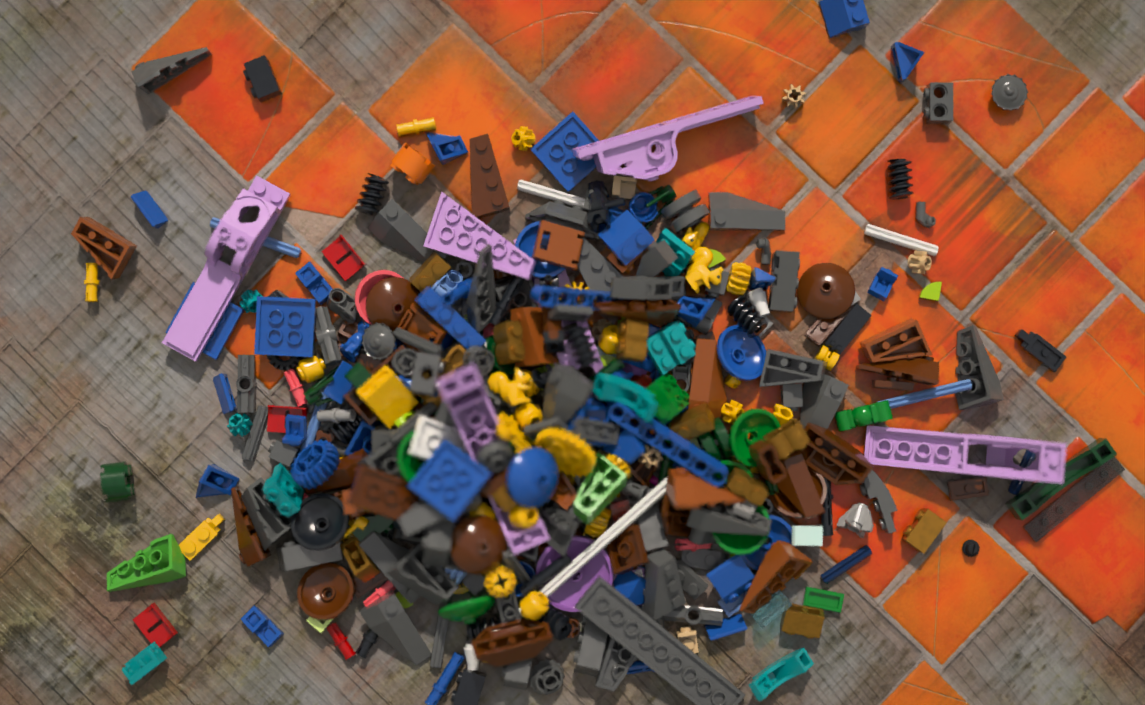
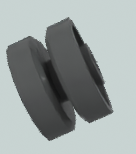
[661,190,710,234]

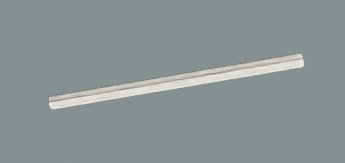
[519,478,667,618]

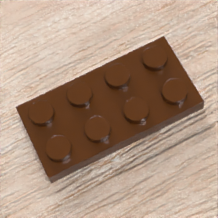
[347,465,422,521]

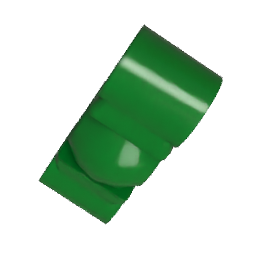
[834,400,893,432]

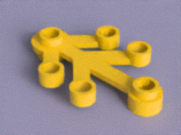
[496,412,536,454]

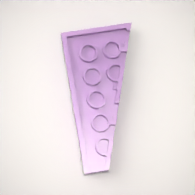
[423,192,536,280]

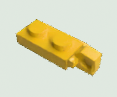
[179,514,225,561]

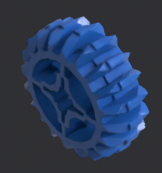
[290,439,340,489]

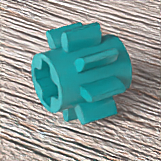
[239,289,262,313]
[227,413,253,437]

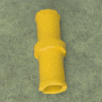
[396,117,436,136]
[84,263,100,302]

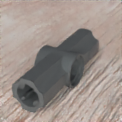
[315,306,342,366]
[236,355,257,413]
[664,605,723,626]

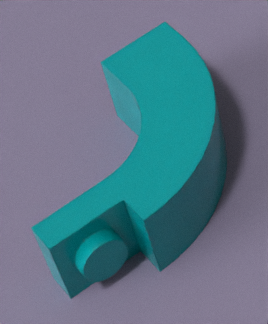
[592,373,658,421]
[748,647,814,702]

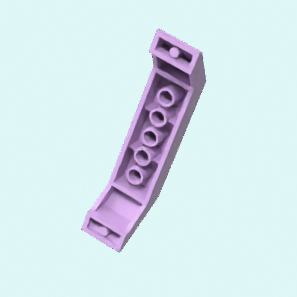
[437,364,550,555]

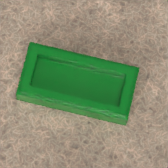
[802,586,844,613]

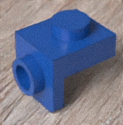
[867,267,898,302]
[282,414,307,446]

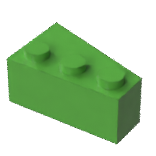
[573,452,627,525]

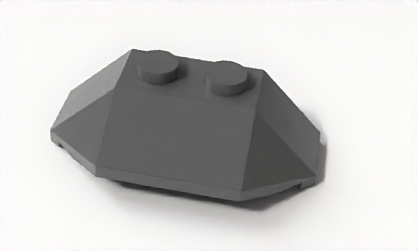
[525,200,599,241]

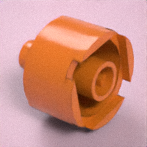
[390,142,436,185]

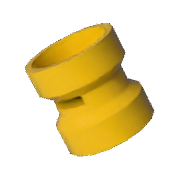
[814,345,840,371]

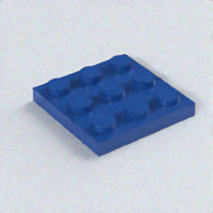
[530,112,599,192]
[165,282,244,360]
[254,296,316,357]
[408,439,492,522]

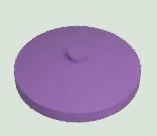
[536,535,613,612]

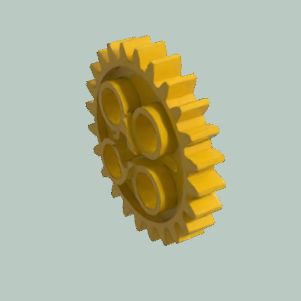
[534,427,596,477]

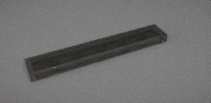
[1023,456,1125,542]

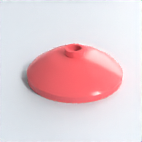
[355,270,403,325]

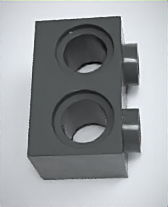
[923,82,953,124]

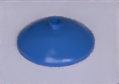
[515,221,566,278]
[717,325,766,381]
[507,448,558,508]
[741,514,796,571]

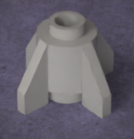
[836,503,874,538]

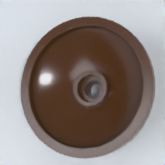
[797,263,855,319]
[365,277,420,332]
[769,465,827,518]
[450,515,507,575]
[297,563,354,620]

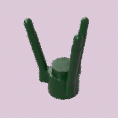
[645,185,677,230]
[303,366,339,407]

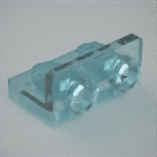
[750,590,792,628]

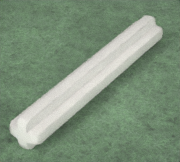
[517,180,585,210]
[864,224,939,256]

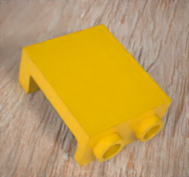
[356,365,418,429]

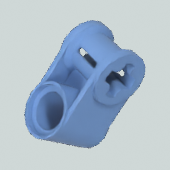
[432,270,463,302]

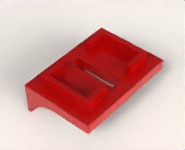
[321,234,366,281]
[267,405,308,433]
[133,602,178,647]

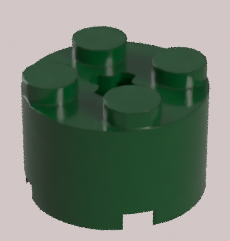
[100,461,135,503]

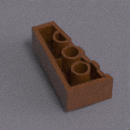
[469,134,510,219]

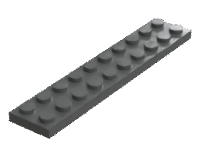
[575,576,745,705]

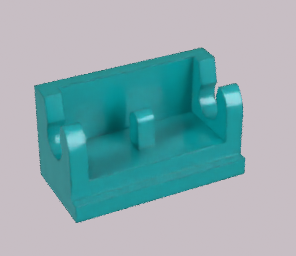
[122,641,167,685]

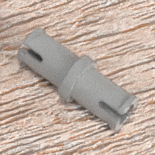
[317,408,356,423]

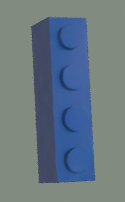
[414,286,486,351]

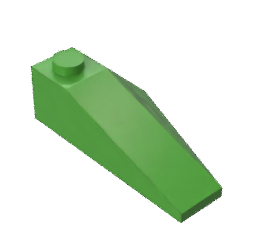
[107,534,186,592]

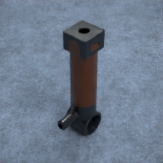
[539,275,565,354]

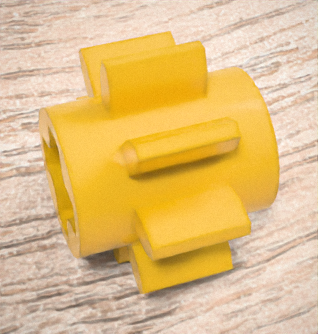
[512,126,535,151]
[721,400,745,425]

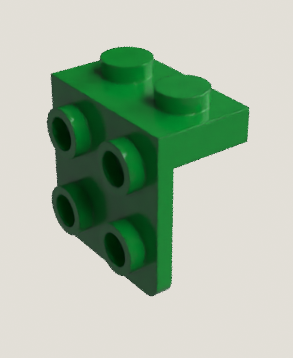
[646,373,689,425]

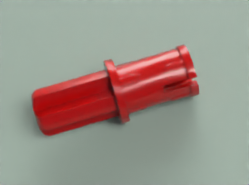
[327,622,356,660]

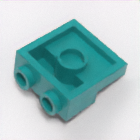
[656,228,695,276]
[647,321,696,375]
[262,463,305,518]

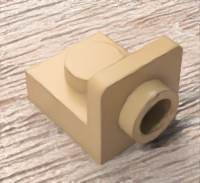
[676,626,699,653]

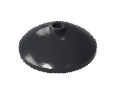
[291,493,349,550]

